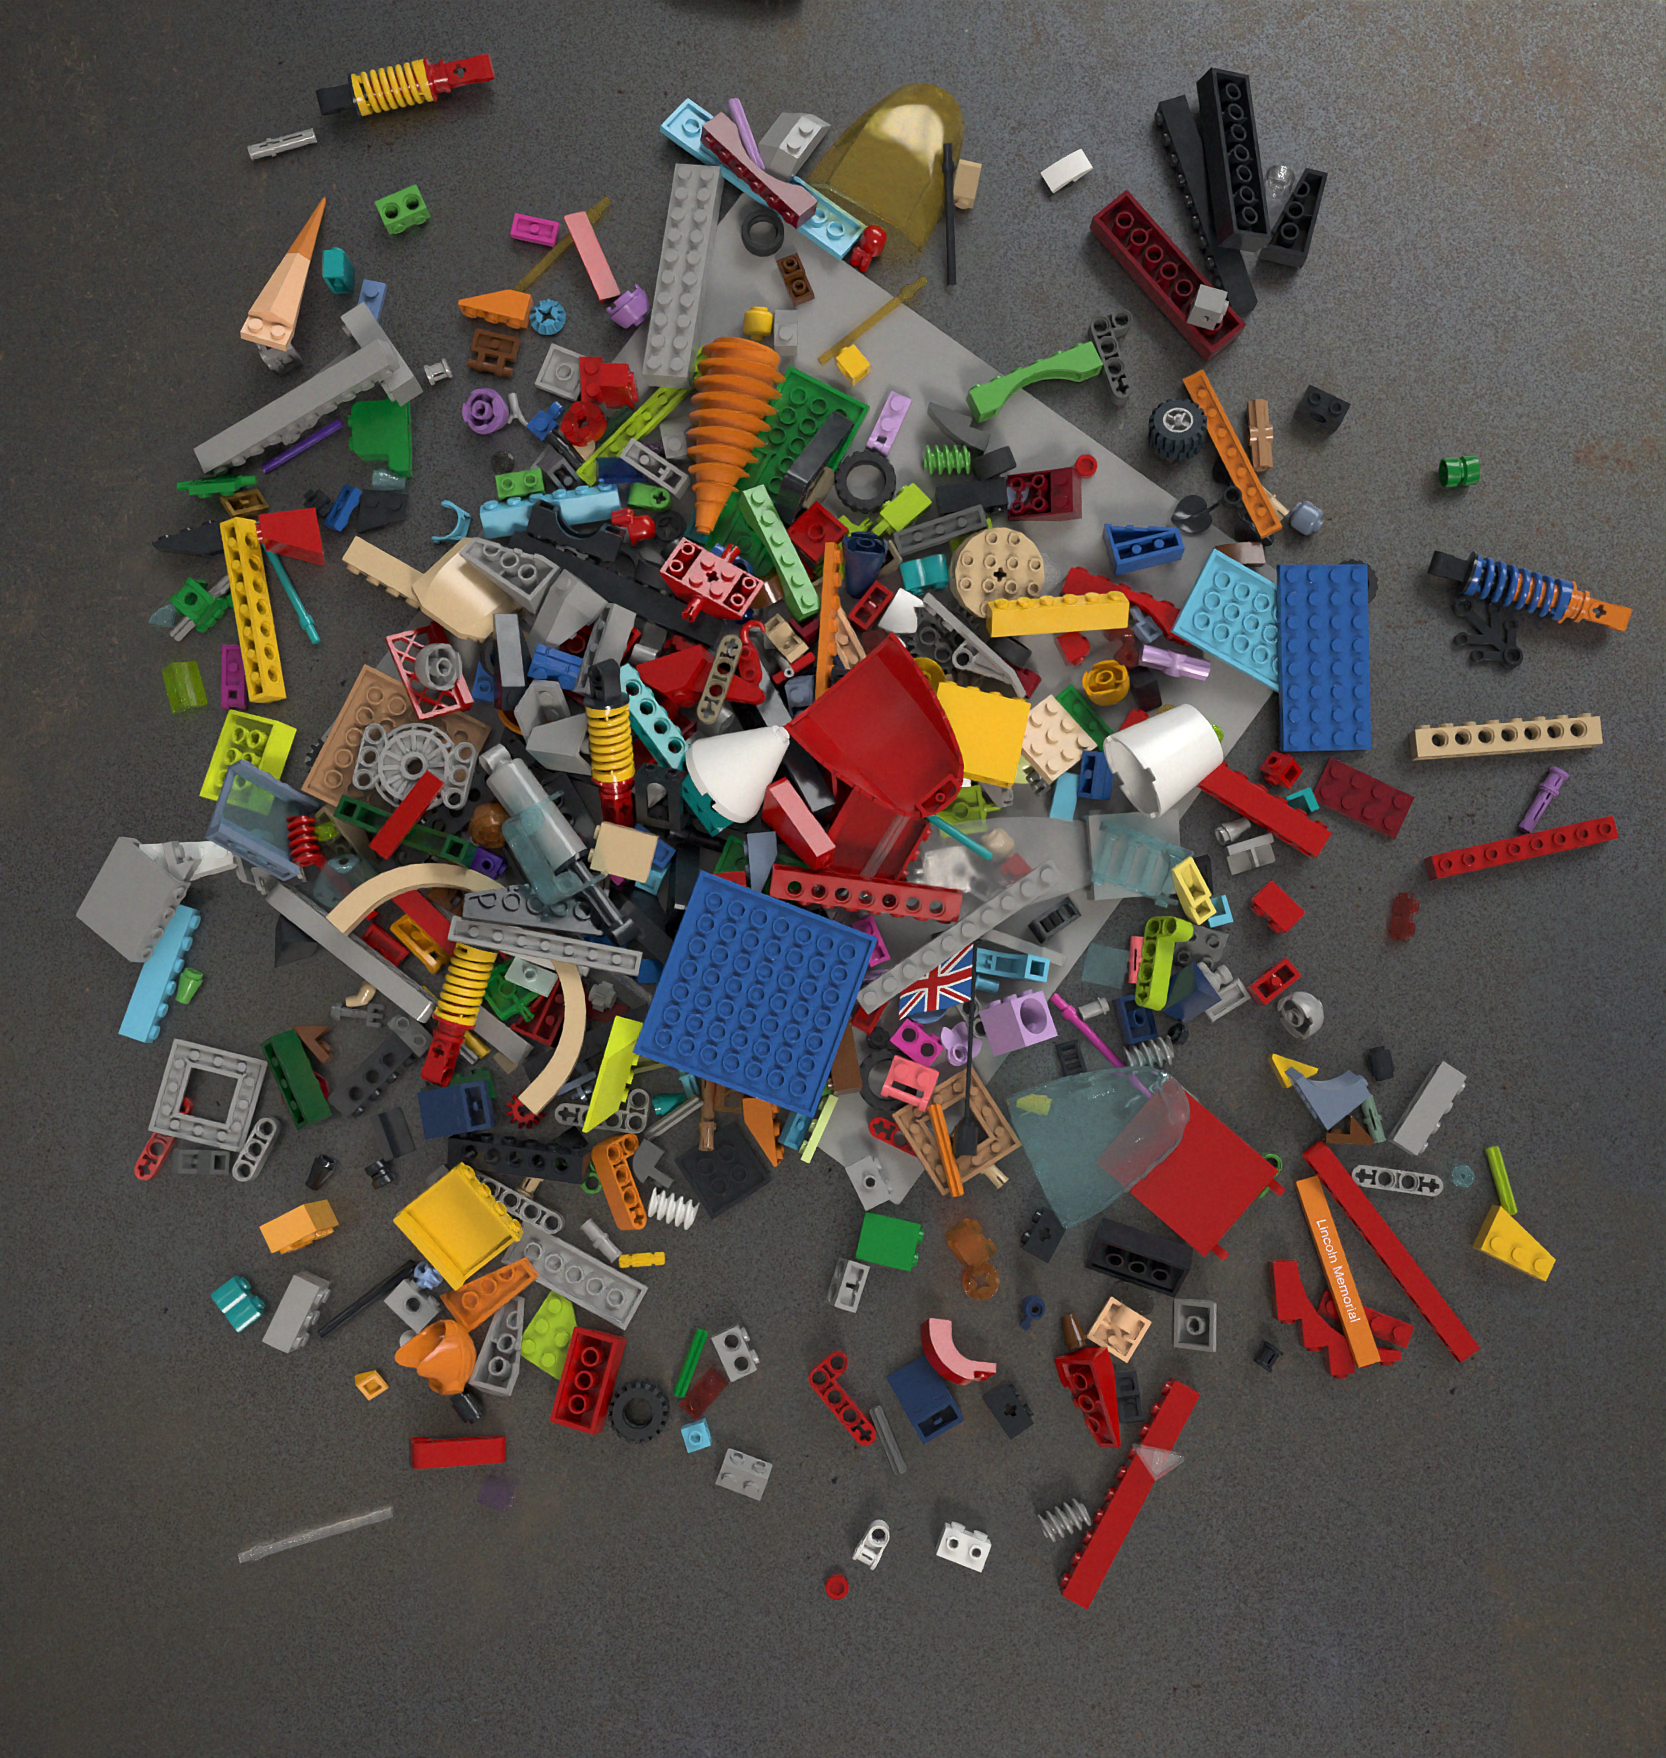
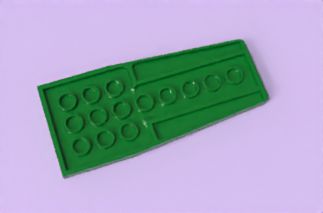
[705,366,870,577]

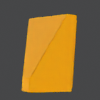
[354,1370,389,1400]

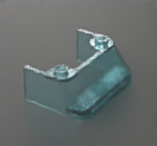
[502,790,609,905]

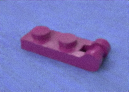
[221,645,248,710]

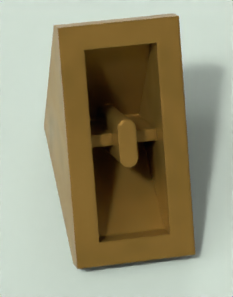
[220,489,269,520]

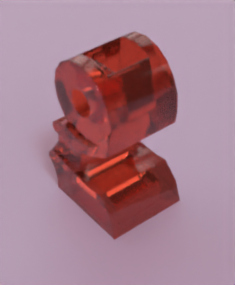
[1103,626,1139,670]

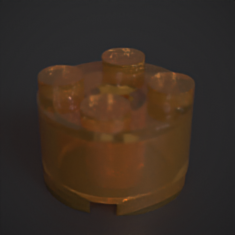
[943,1218,997,1274]

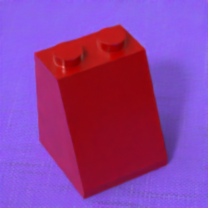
[255,508,325,566]

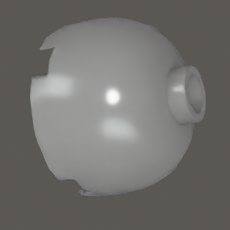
[414,643,462,691]
[1277,992,1324,1039]

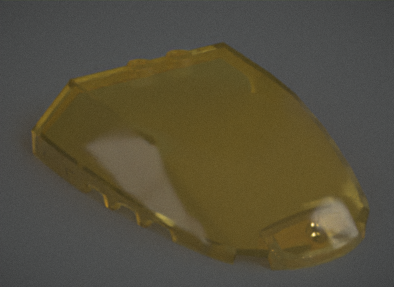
[806,83,965,253]

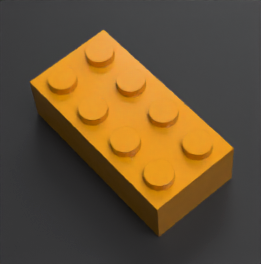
[259,1199,339,1255]

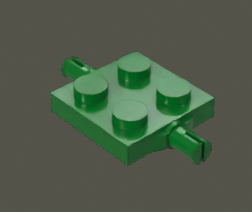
[177,474,257,498]
[484,957,539,1022]

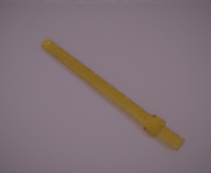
[512,196,612,292]
[817,275,928,366]

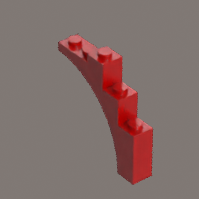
[1268,1259,1402,1379]

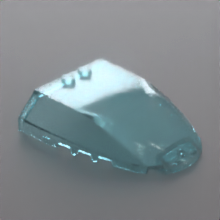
[1005,1065,1190,1230]

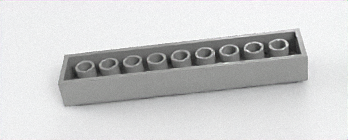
[642,164,724,389]

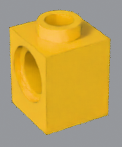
[836,344,871,386]

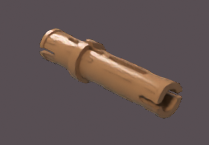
[697,1079,716,1151]

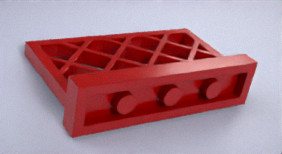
[385,621,474,722]

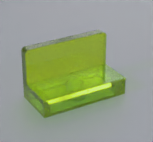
[161,661,208,714]

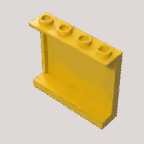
[936,681,1031,789]
[393,1161,524,1291]

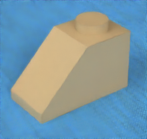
[954,159,982,209]

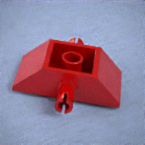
[659,537,765,622]

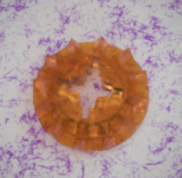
[962,1262,1000,1301]

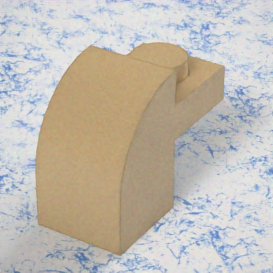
[763,613,809,663]

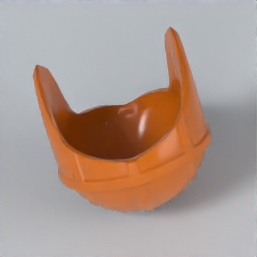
[394,1319,476,1395]

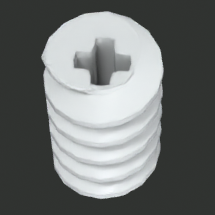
[647,1187,700,1230]

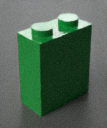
[855,1211,924,1272]

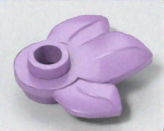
[940,1021,982,1066]

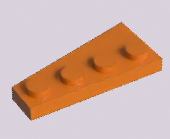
[439,1257,540,1334]

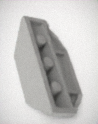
[758,112,831,183]

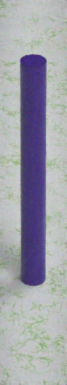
[261,419,343,474]

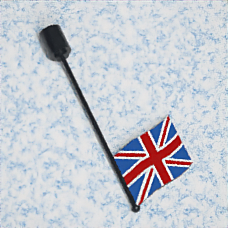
[899,939,980,1156]

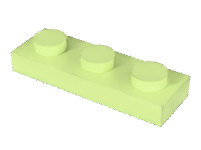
[799,1094,838,1163]

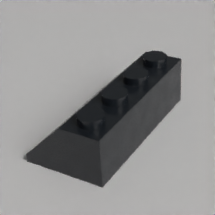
[1085,1217,1193,1298]

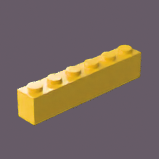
[986,591,1129,637]

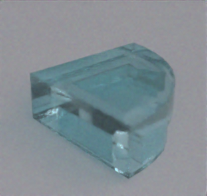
[148,604,177,628]

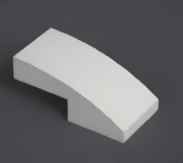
[1041,149,1093,193]

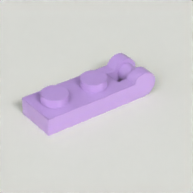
[865,391,912,457]

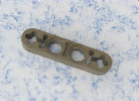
[697,635,743,725]

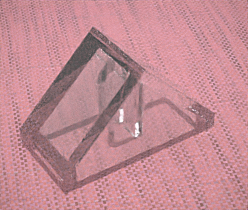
[1038,552,1067,598]
[1133,1443,1185,1481]

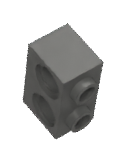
[387,1009,434,1058]

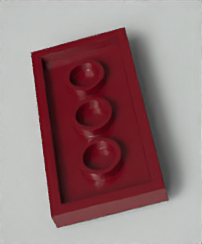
[1313,757,1415,839]

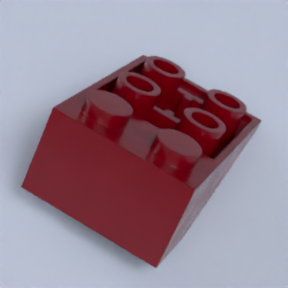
[1007,467,1082,521]

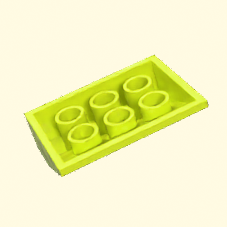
[199,709,297,816]
[582,1015,643,1133]

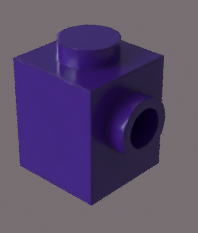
[470,846,508,881]

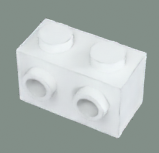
[935,1521,991,1572]

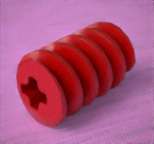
[285,815,321,867]

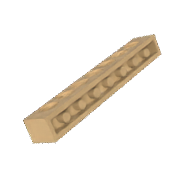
[1409,713,1603,761]

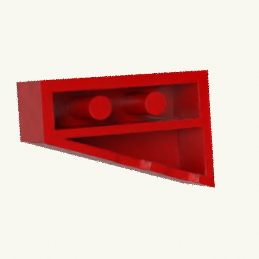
[509,974,587,1048]

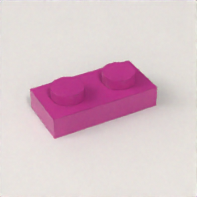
[510,213,560,247]

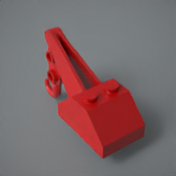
[636,620,766,708]

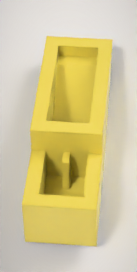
[1171,856,1216,925]

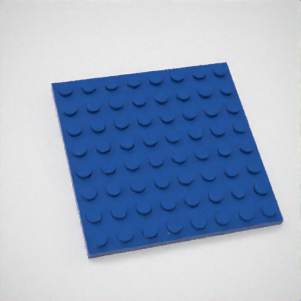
[632,870,878,1118]

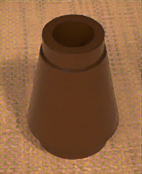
[1061,1313,1087,1350]

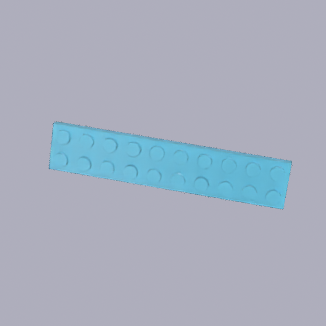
[660,98,867,261]

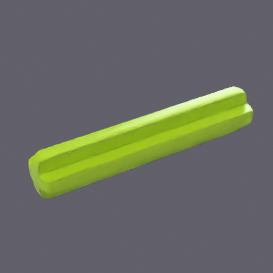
[1485,1146,1517,1215]

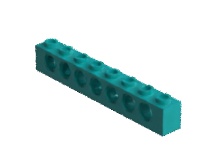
[620,663,734,837]

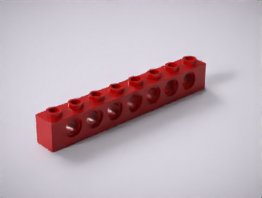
[1424,815,1619,881]
[768,863,963,924]

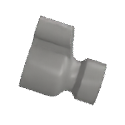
[1197,962,1233,992]

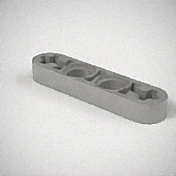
[980,929,1068,967]
[1349,1165,1443,1196]

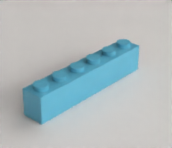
[480,482,622,539]
[118,904,201,1043]

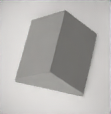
[1174,1299,1217,1352]

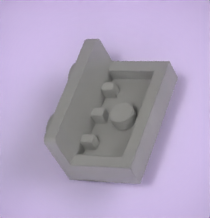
[715,1448,772,1501]

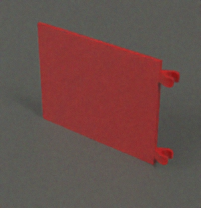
[1095,1077,1285,1261]

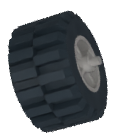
[1148,398,1207,461]

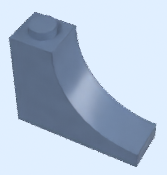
[1284,1066,1371,1130]

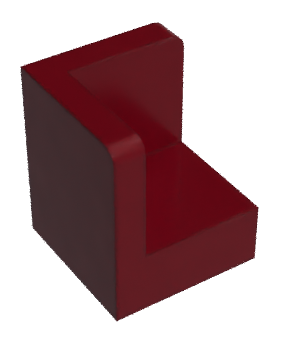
[788,617,820,648]

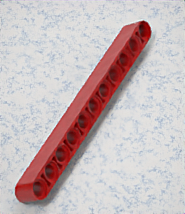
[1302,1139,1480,1363]

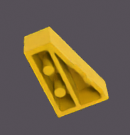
[1472,1205,1556,1281]

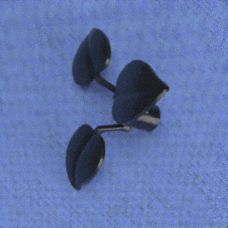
[1171,456,1274,547]

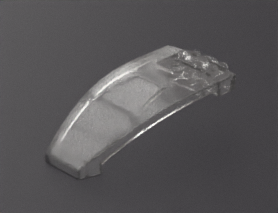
[907,817,1091,922]

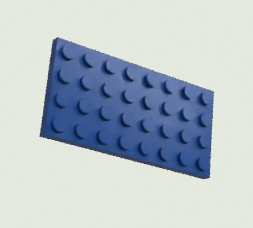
[1276,564,1371,752]

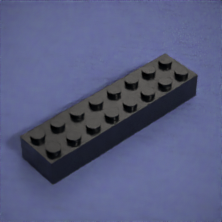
[1196,67,1272,253]
[718,646,836,822]

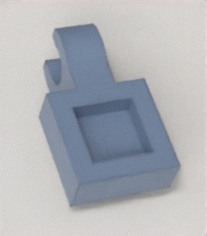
[1128,605,1163,645]

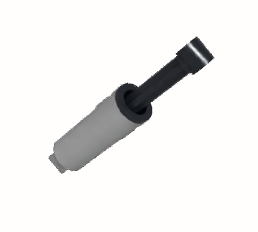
[479,744,639,948]

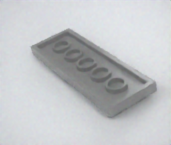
[501,1221,649,1330]

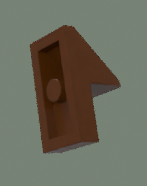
[292,1025,335,1064]
[1321,1115,1374,1145]

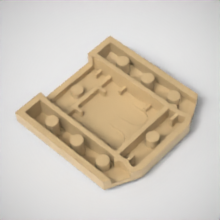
[411,537,523,643]

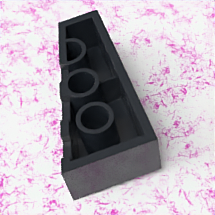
[1258,168,1328,269]

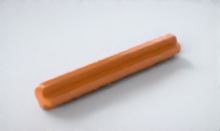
[928,1103,964,1197]

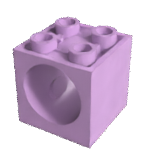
[979,989,1058,1057]

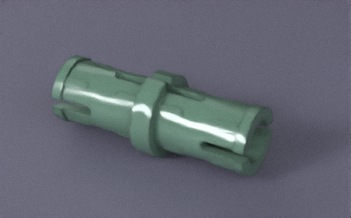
[1361,1095,1386,1144]

